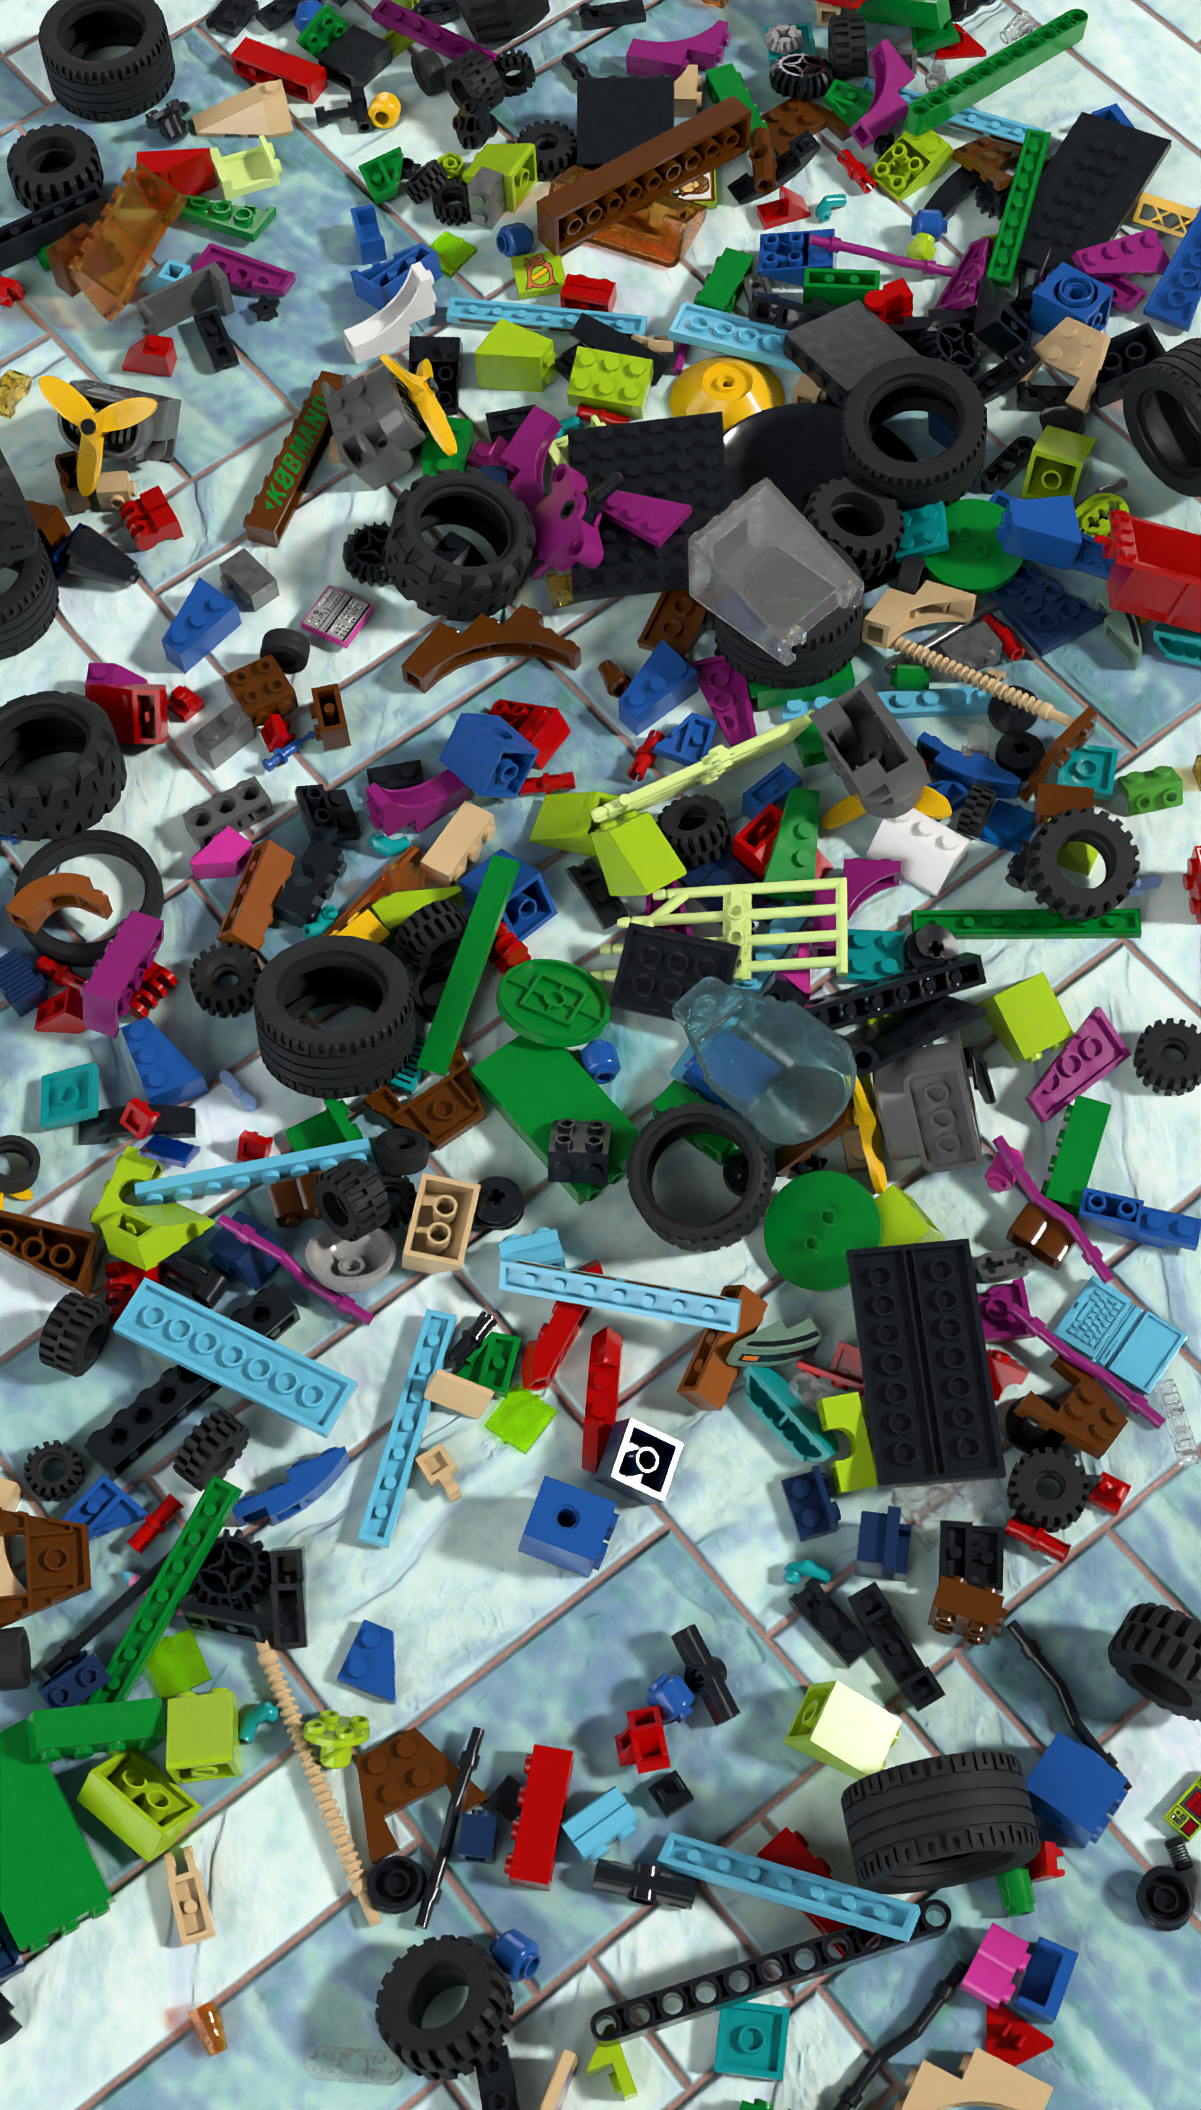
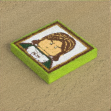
[668,169,716,209]

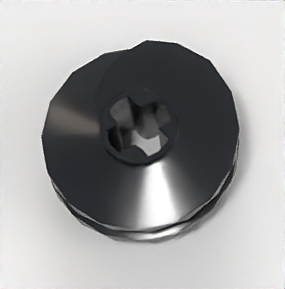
[987,685,1038,734]
[995,730,1045,782]
[903,924,958,969]
[474,1176,525,1231]

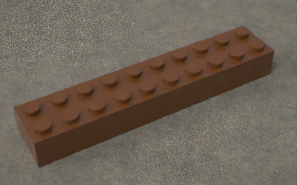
[536,95,752,256]

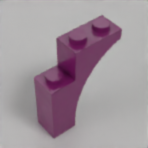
[626,20,731,81]
[848,38,915,149]
[500,405,562,516]
[366,769,471,837]
[811,858,901,957]

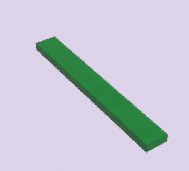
[986,128,1051,288]
[416,855,521,1077]
[911,909,1142,940]
[85,1474,243,1705]

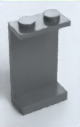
[137,262,235,337]

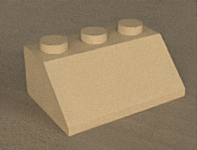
[402,1173,481,1274]

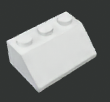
[866,808,970,898]

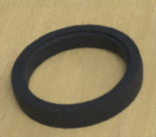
[14,830,164,968]

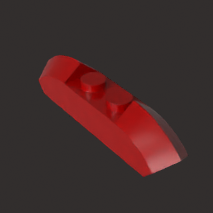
[521,1260,604,1391]
[582,1325,623,1474]

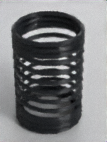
[1164,1836,1194,1872]

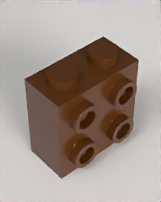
[46,223,109,298]
[223,654,299,729]
[927,1575,1008,1646]

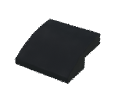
[938,1520,1004,1593]

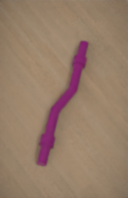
[809,235,954,277]
[992,1135,1114,1285]
[216,1213,375,1326]
[1008,1303,1166,1429]

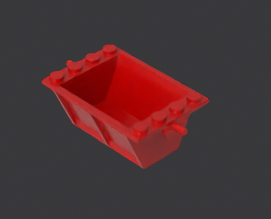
[1093,510,1201,633]

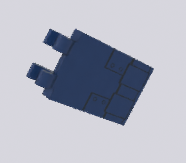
[677,851,775,935]

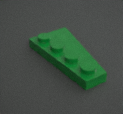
[911,18,961,56]
[167,194,276,242]
[757,787,820,903]

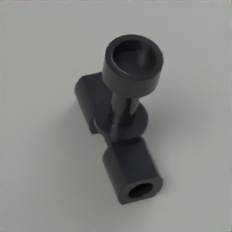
[315,86,372,134]

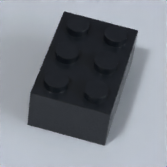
[1091,322,1166,408]

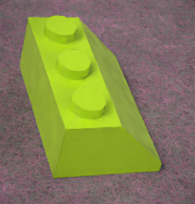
[76,1749,203,1863]

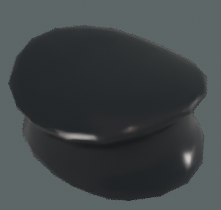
[1039,403,1085,435]
[367,1855,428,1915]
[1135,1866,1194,1932]

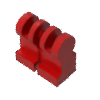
[864,278,914,324]
[119,485,184,551]
[487,922,531,976]
[129,961,178,1020]
[105,1261,164,1323]

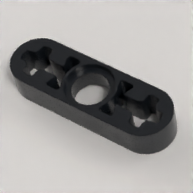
[980,436,1036,494]

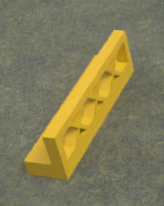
[1132,192,1199,239]

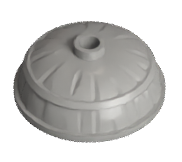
[305,1227,396,1293]

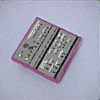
[301,585,375,649]

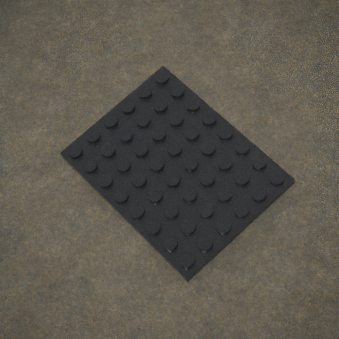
[568,411,731,602]

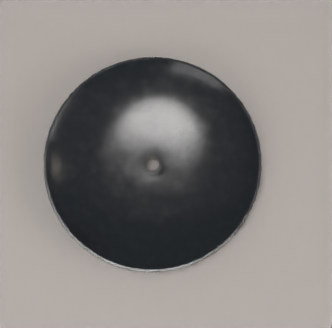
[724,403,919,600]

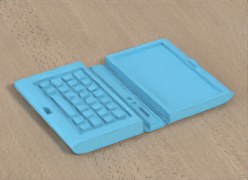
[1053,1275,1188,1395]

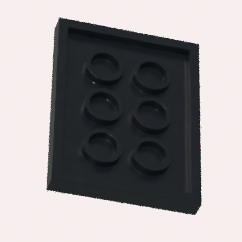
[609,922,742,1032]

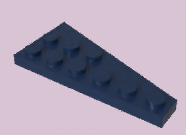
[985,567,1107,657]

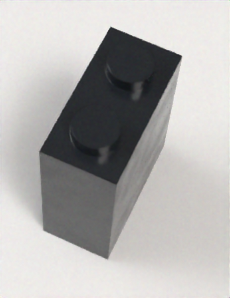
[318,24,392,91]

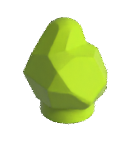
[906,233,937,271]

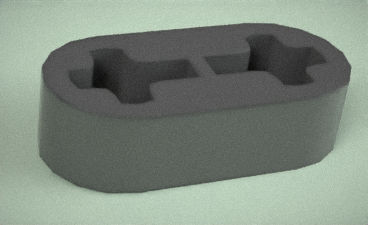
[975,1247,1033,1284]

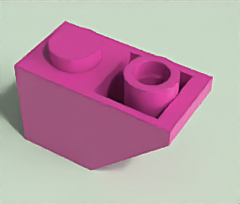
[189,826,253,880]

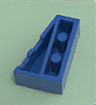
[350,242,443,311]
[162,577,242,674]
[618,640,698,736]
[120,1017,209,1106]

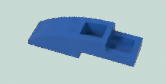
[916,731,1022,799]
[1078,1187,1201,1251]
[232,1446,350,1527]

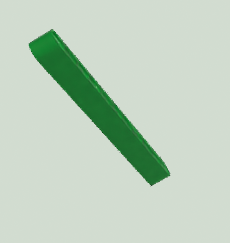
[905,9,1088,136]

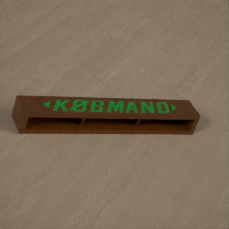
[243,370,343,548]

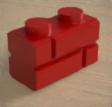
[560,274,617,312]

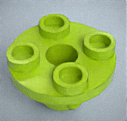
[304,1710,370,1769]

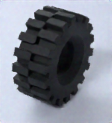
[517,120,577,182]
[189,942,261,1018]
[1133,1018,1201,1096]
[173,1409,250,1492]
[1007,1447,1090,1533]

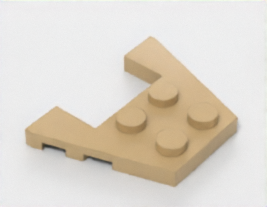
[1019,316,1111,414]

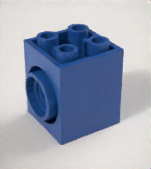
[1029,262,1114,337]
[439,713,540,798]
[518,1476,619,1578]
[1026,1731,1128,1849]

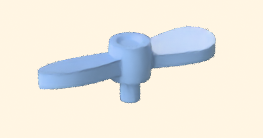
[1126,875,1162,898]
[219,1071,258,1112]

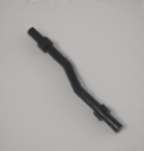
[1006,1619,1133,1791]
[414,1727,485,1930]
[833,1960,969,2110]

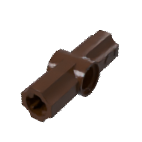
[748,126,778,195]

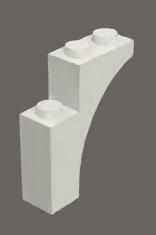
[343,262,437,365]

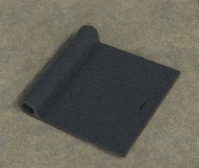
[804,995,988,1075]

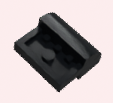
[295,784,362,846]

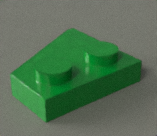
[824,79,874,128]
[358,146,404,205]
[453,1331,522,1398]

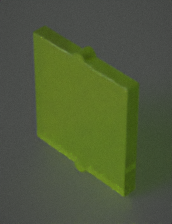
[429,231,477,278]
[484,1383,558,1455]
[147,1628,212,1703]

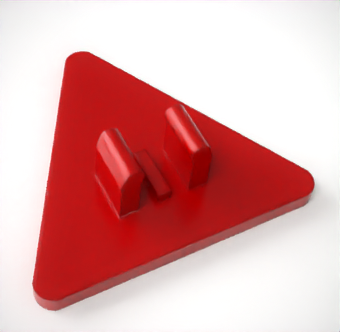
[935,23,987,60]
[986,2004,1054,2067]

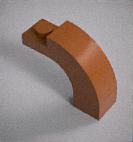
[5,873,113,934]

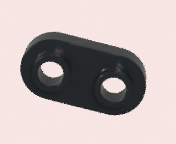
[412,0,459,24]

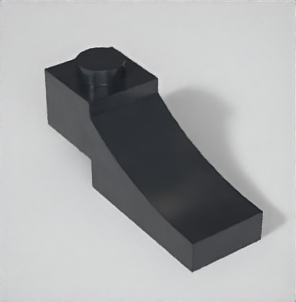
[748,291,830,331]
[270,1546,308,1650]

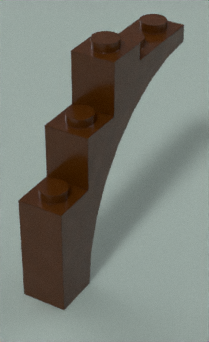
[401,604,581,694]

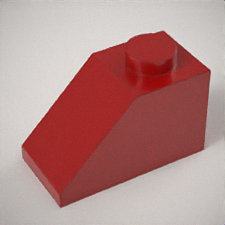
[122,334,177,377]
[34,987,88,1034]

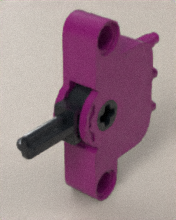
[531,463,625,579]

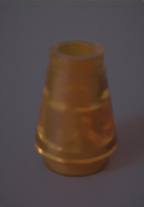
[188,2001,228,2057]

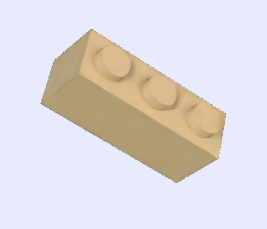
[420,800,496,888]

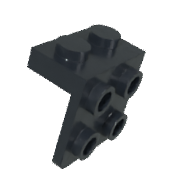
[548,1118,612,1184]

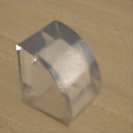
[961,723,993,757]

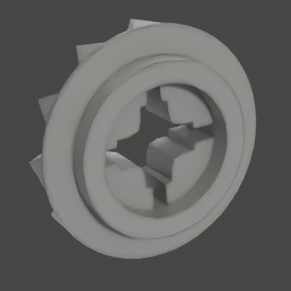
[764,23,802,54]

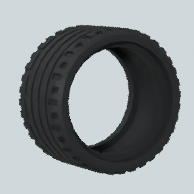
[626,1102,772,1252]

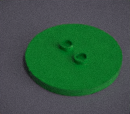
[921,499,1024,594]
[496,959,611,1047]
[764,1170,883,1292]

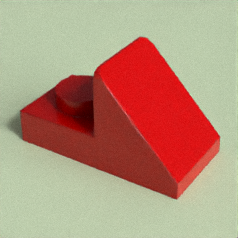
[756,186,811,230]

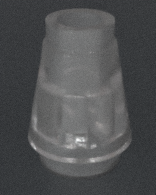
[1000,11,1036,44]
[925,59,949,91]

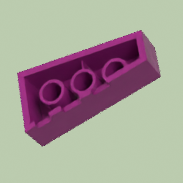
[80,910,164,1038]

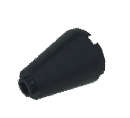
[63,525,140,587]

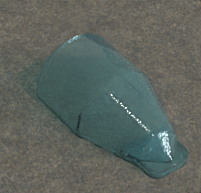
[672,976,857,1145]

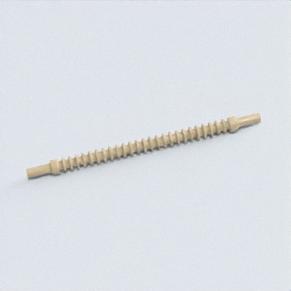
[861,622,1076,727]
[254,1640,382,1927]

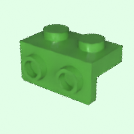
[1118,766,1183,815]

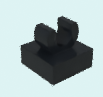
[648,1770,694,1819]

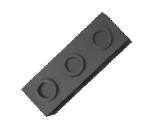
[182,776,274,850]

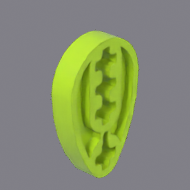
[1075,493,1129,538]

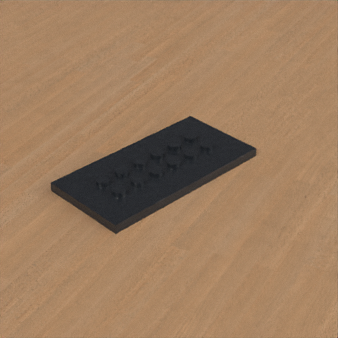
[1016,112,1172,274]
[846,1238,1006,1490]

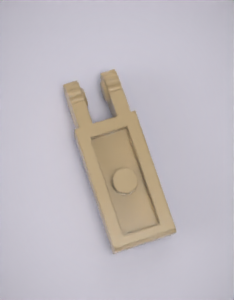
[164,1845,217,1947]

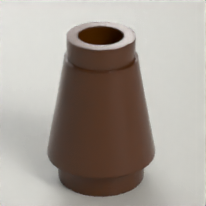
[598,660,631,698]

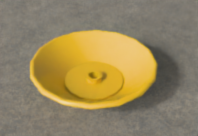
[669,355,786,433]

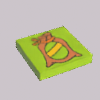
[511,251,566,300]

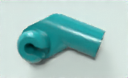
[815,194,847,222]
[554,416,584,440]
[369,833,410,857]
[302,905,338,938]
[783,1559,832,1585]
[238,1701,279,1744]

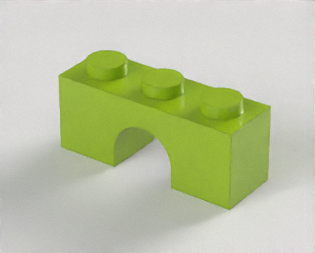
[90,1145,165,1237]
[816,1392,877,1494]

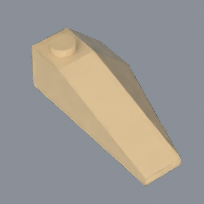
[192,79,294,139]

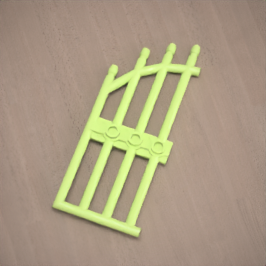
[591,709,816,823]
[591,877,848,983]

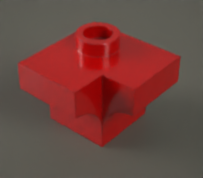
[987,1349,1030,1401]
[615,1705,671,1774]

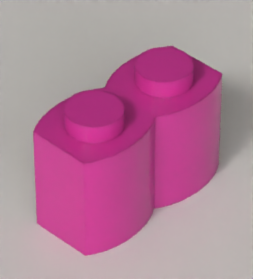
[959,1922,1031,2010]

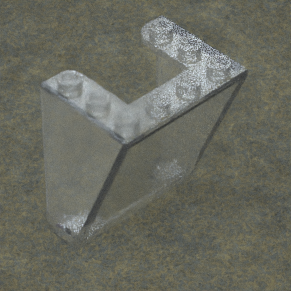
[688,477,864,667]

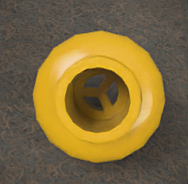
[368,92,401,129]

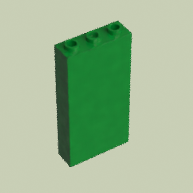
[471,1035,641,1206]
[0,1719,116,1954]

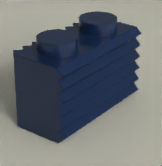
[0,949,49,1017]

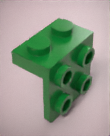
[296,4,349,59]
[286,1098,363,1152]

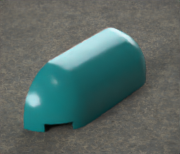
[1154,623,1201,666]
[743,1365,839,1463]

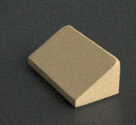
[423,1369,494,1419]

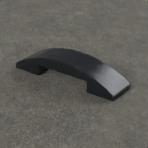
[727,129,821,205]
[924,166,984,221]
[972,341,1040,405]
[78,1104,196,1146]
[847,1582,946,1712]

